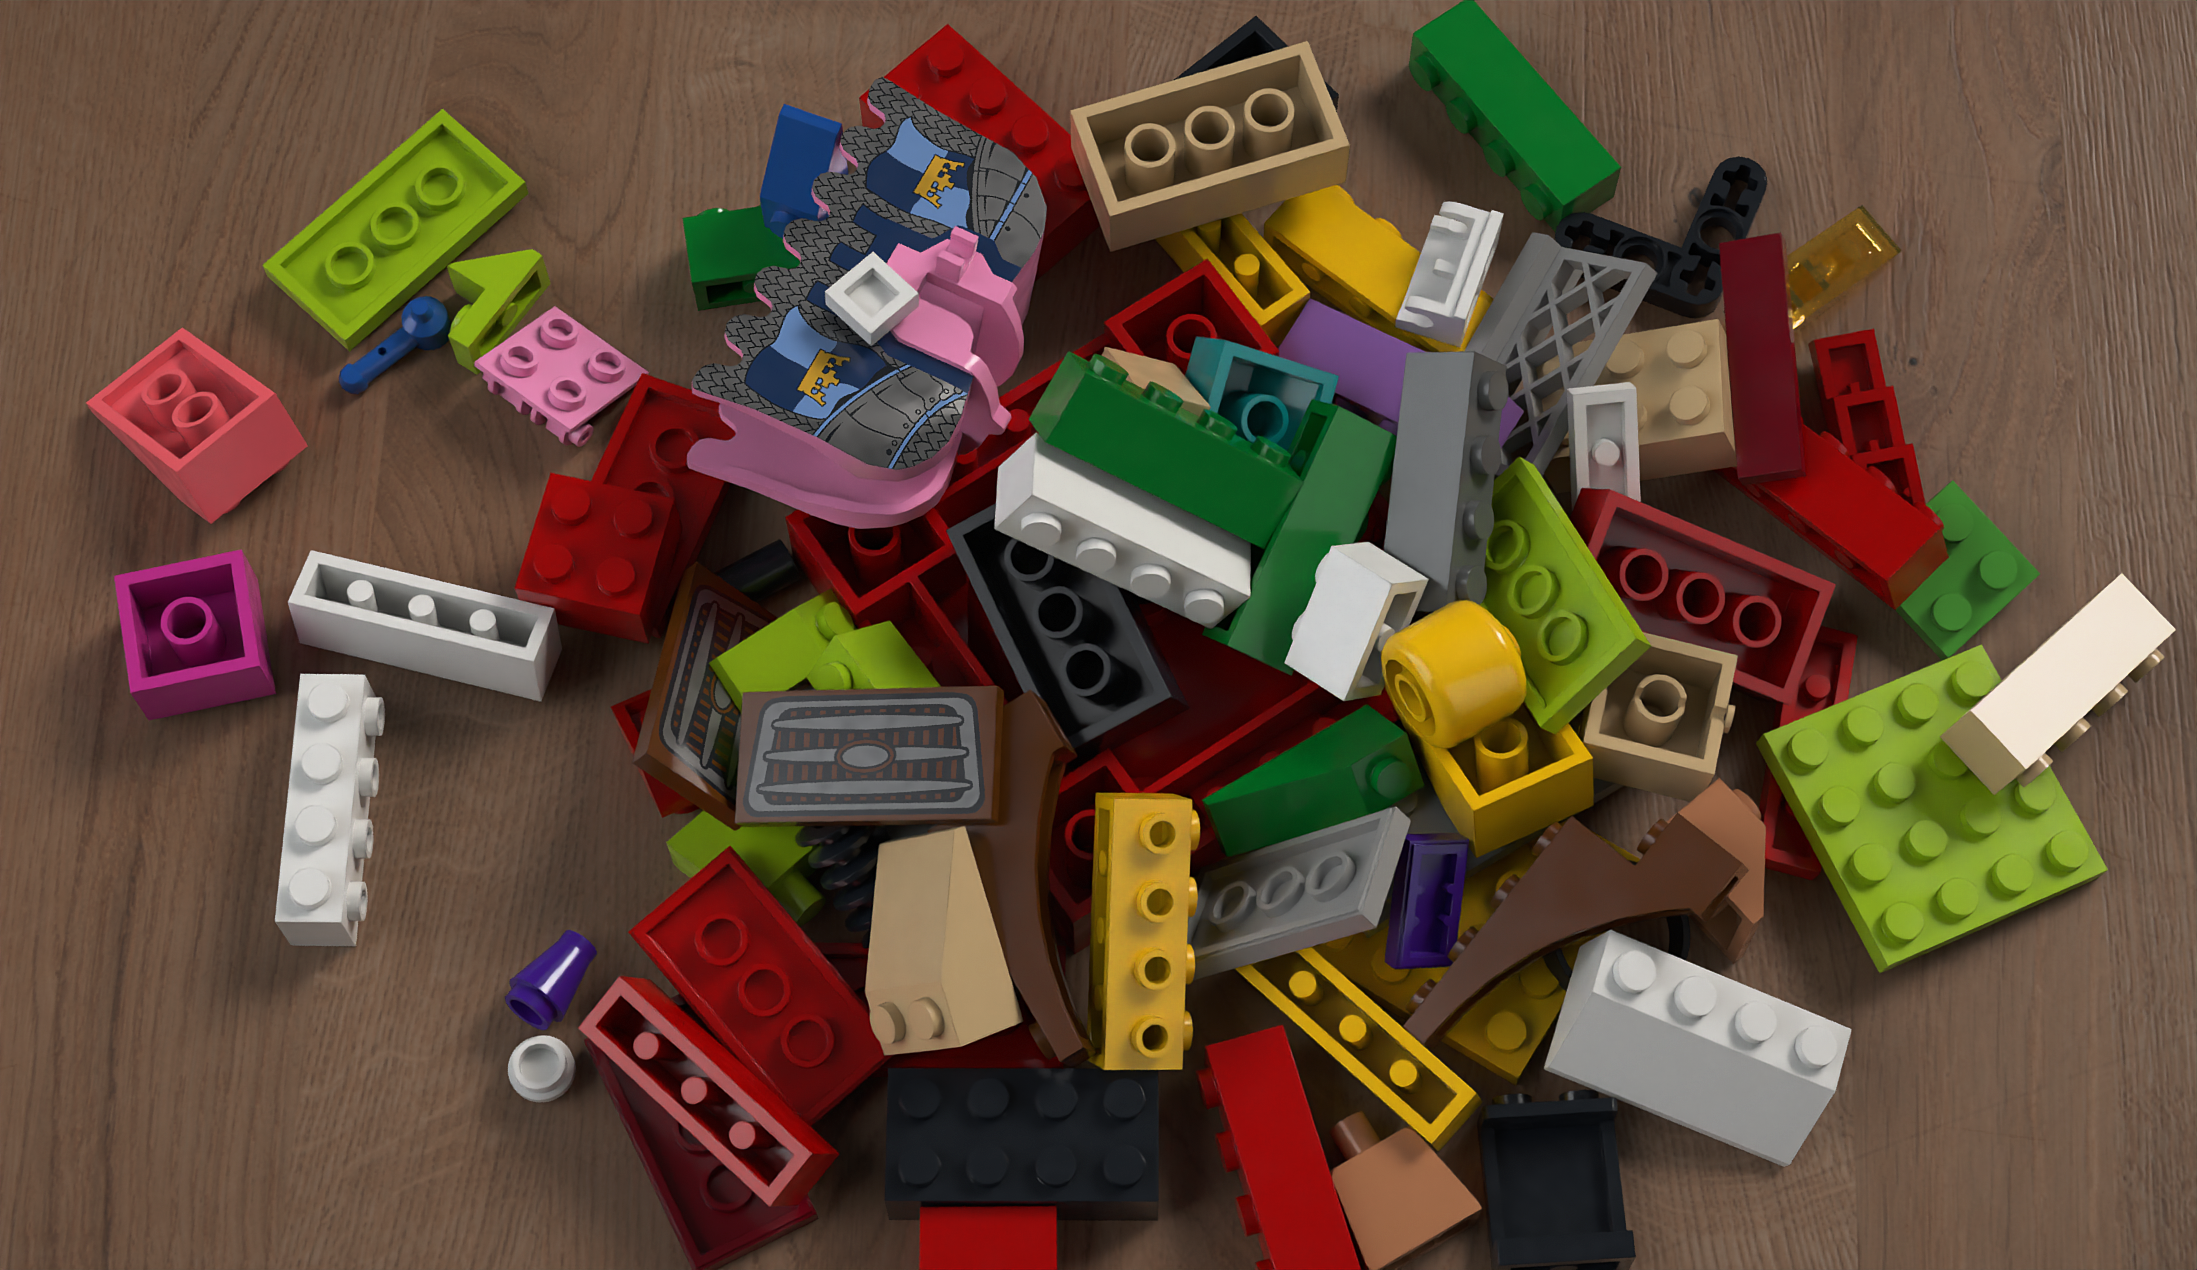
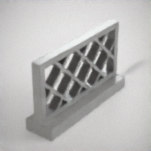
[1465,232,1657,480]

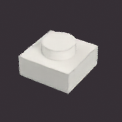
[825,252,919,346]

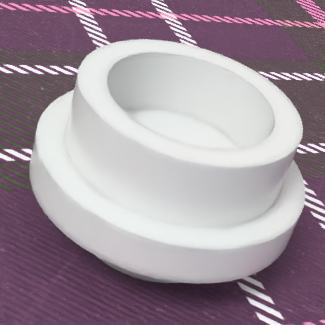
[508,1035,576,1102]

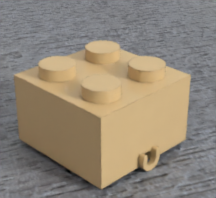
[1578,632,1738,802]

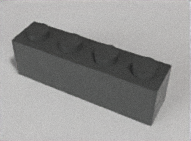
[1384,351,1509,622]

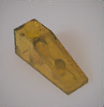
[1723,205,1902,336]

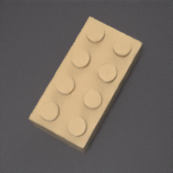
[1070,41,1350,252]

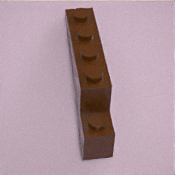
[927,689,1097,1068]
[1403,813,1749,1048]

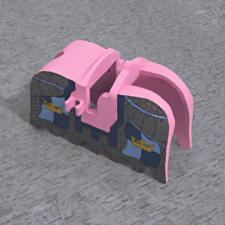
[687,77,1047,529]

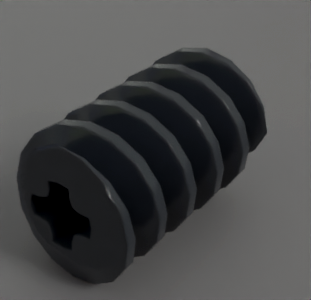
[795,825,891,948]

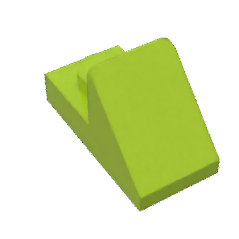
[447,249,551,375]

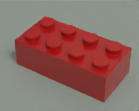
[859,24,1100,282]
[1570,488,1836,705]

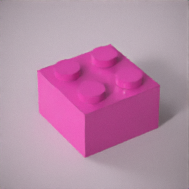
[114,549,276,721]

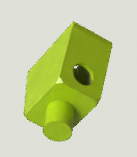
[666,810,826,926]

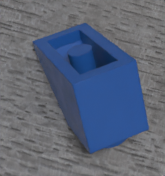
[760,104,849,239]

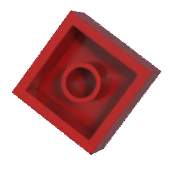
[514,472,683,644]

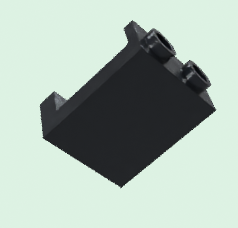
[1477,1089,1636,1270]

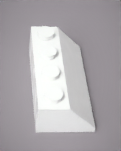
[1544,930,1852,1167]

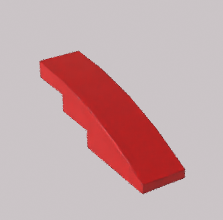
[1808,328,1926,505]

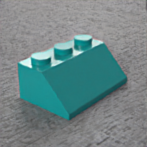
[1185,336,1339,451]

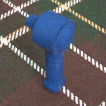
[339,296,452,394]

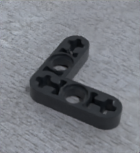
[1554,156,1767,319]

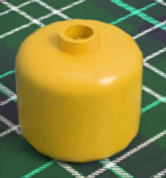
[1381,600,1526,748]

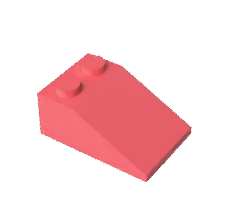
[86,327,308,524]

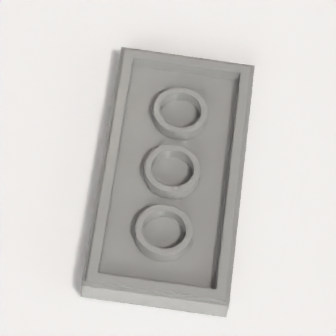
[1187,807,1411,980]

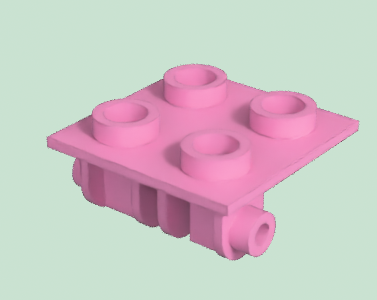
[474,306,649,447]

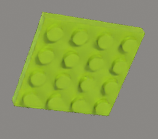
[1756,644,2108,973]

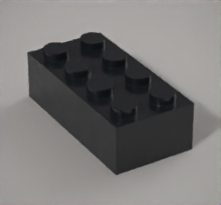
[946,503,1190,769]
[885,1068,1159,1221]

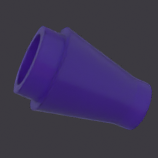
[505,930,597,1030]

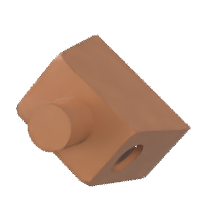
[1329,1111,1482,1270]

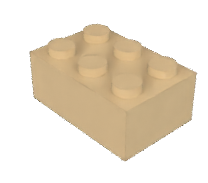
[1536,319,1737,494]

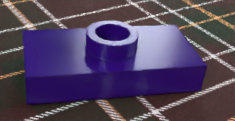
[1385,832,1469,970]

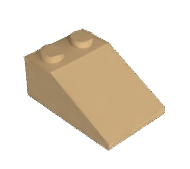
[865,826,1024,1056]

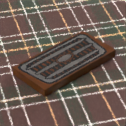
[632,562,778,831]
[735,686,1004,827]

